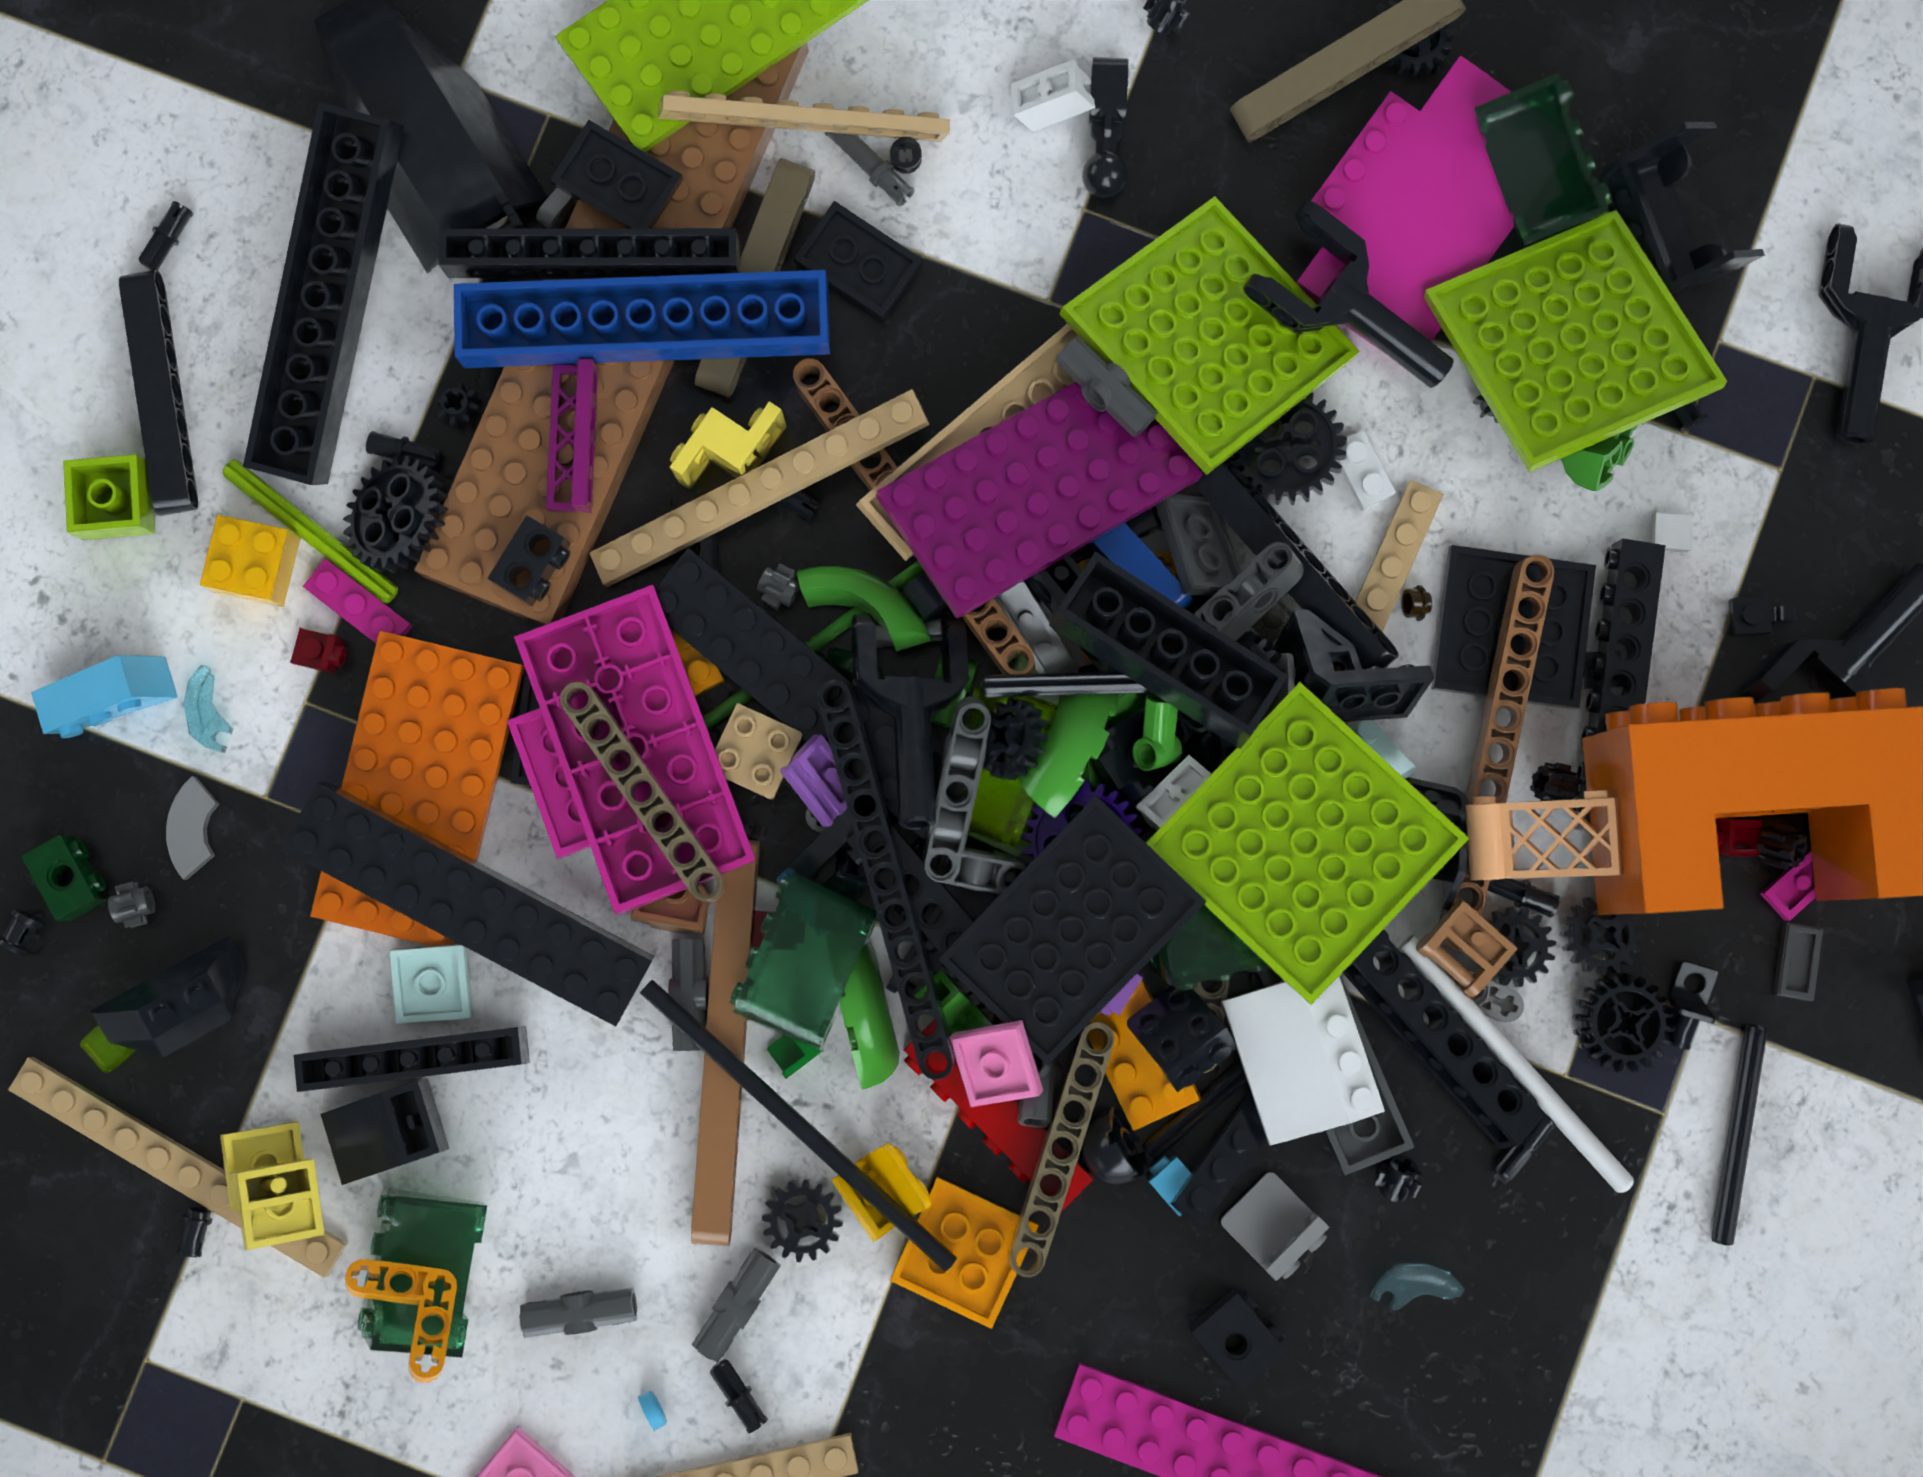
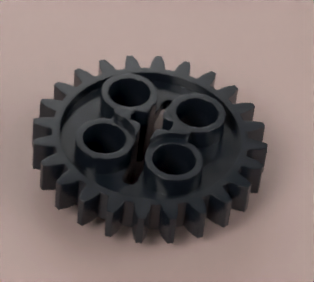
[1230,392,1347,506]
[343,456,448,573]

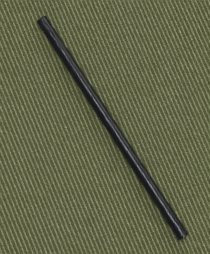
[640,979,957,1272]

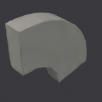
[166,776,219,880]

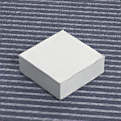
[1651,512,1692,553]

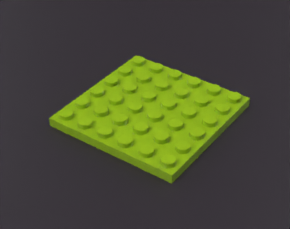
[1059,197,1360,475]
[1423,210,1727,472]
[1146,682,1469,1005]

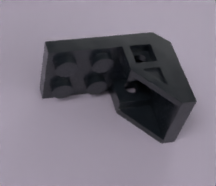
[1272,609,1434,722]

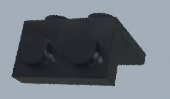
[1127,980,1237,1093]

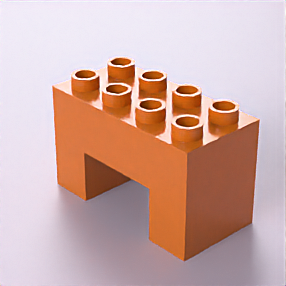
[1582,688,1923,915]

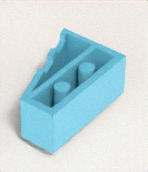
[31,655,178,738]

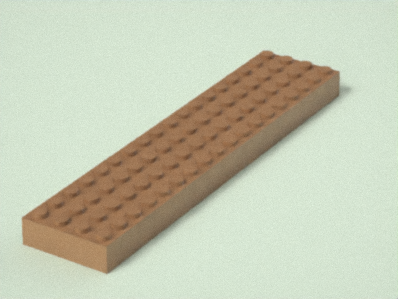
[415,43,809,626]

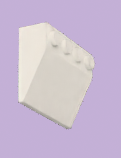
[1221,977,1385,1146]

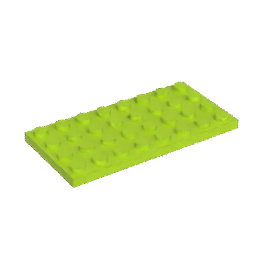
[555,0,869,152]

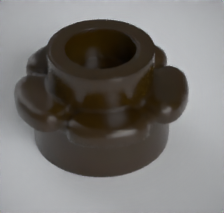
[1401,585,1432,621]

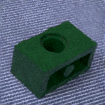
[21,834,108,922]

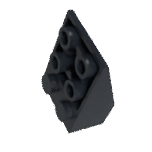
[320,1078,450,1185]

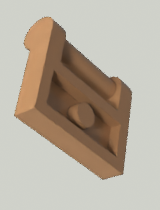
[1416,899,1518,998]

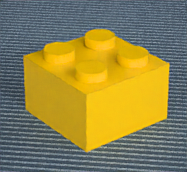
[200,515,301,607]

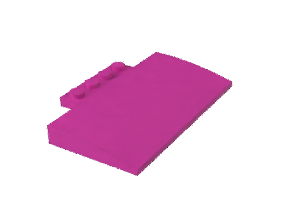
[1297,55,1573,355]
[507,585,756,915]

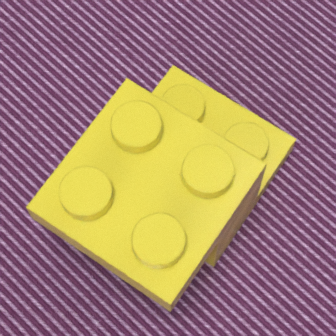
[670,401,787,490]
[220,1121,325,1250]

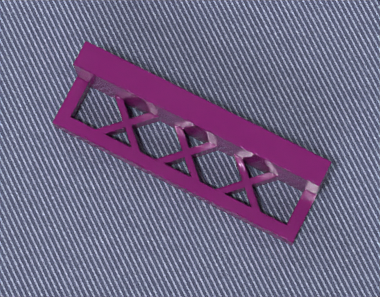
[546,359,599,513]

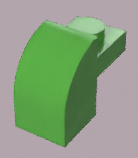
[914,970,994,1035]

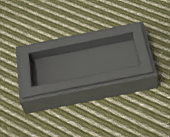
[1773,922,1824,1002]

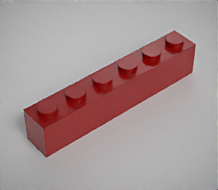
[904,1019,1093,1212]

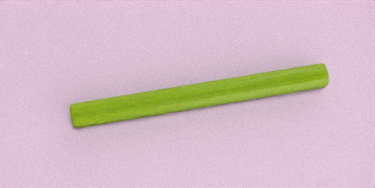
[223,459,398,604]

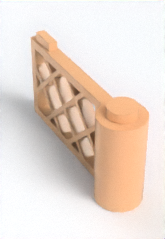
[1465,790,1623,880]

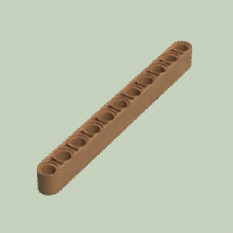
[793,358,1036,674]
[1439,555,1554,951]
[691,840,760,1246]

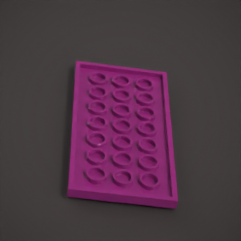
[876,382,1203,619]

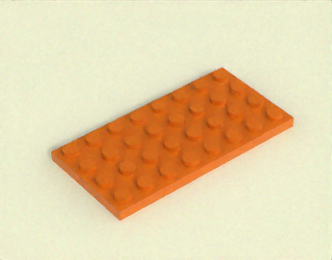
[310,630,525,946]

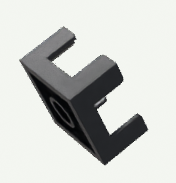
[1090,707,1192,805]

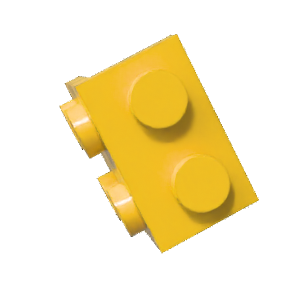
[831,1142,931,1242]

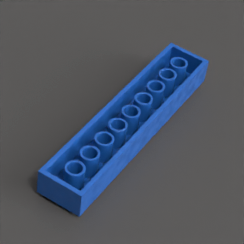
[453,270,830,368]

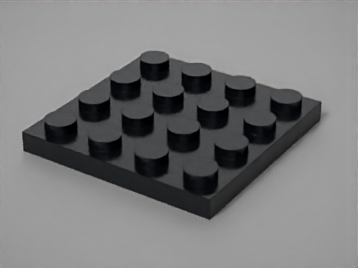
[1431,545,1596,710]

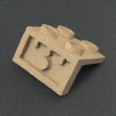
[715,703,803,800]

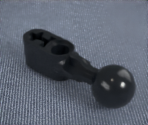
[1082,57,1129,199]

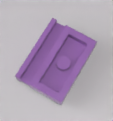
[779,734,856,827]

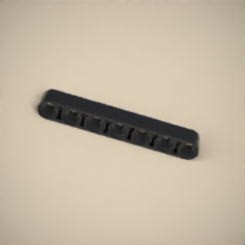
[119,270,198,516]

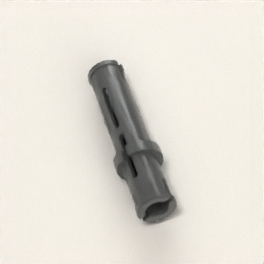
[824,132,915,207]

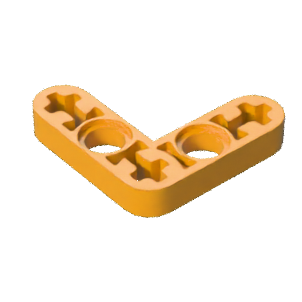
[345,1259,457,1383]

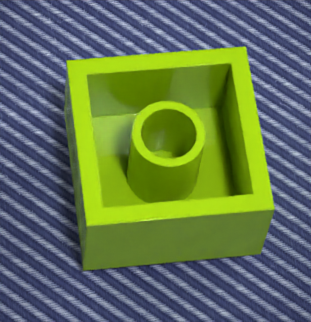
[63,454,155,541]

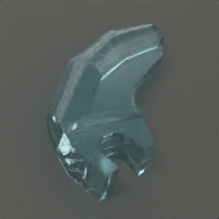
[183,665,233,753]
[1370,1264,1464,1311]

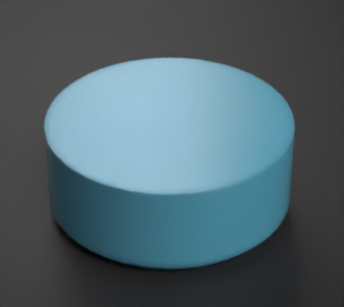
[638,1390,667,1431]

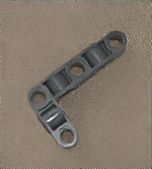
[1194,542,1304,641]
[922,697,1027,894]

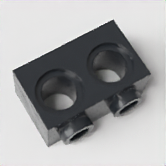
[487,515,571,607]

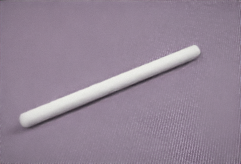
[1397,935,1634,1193]

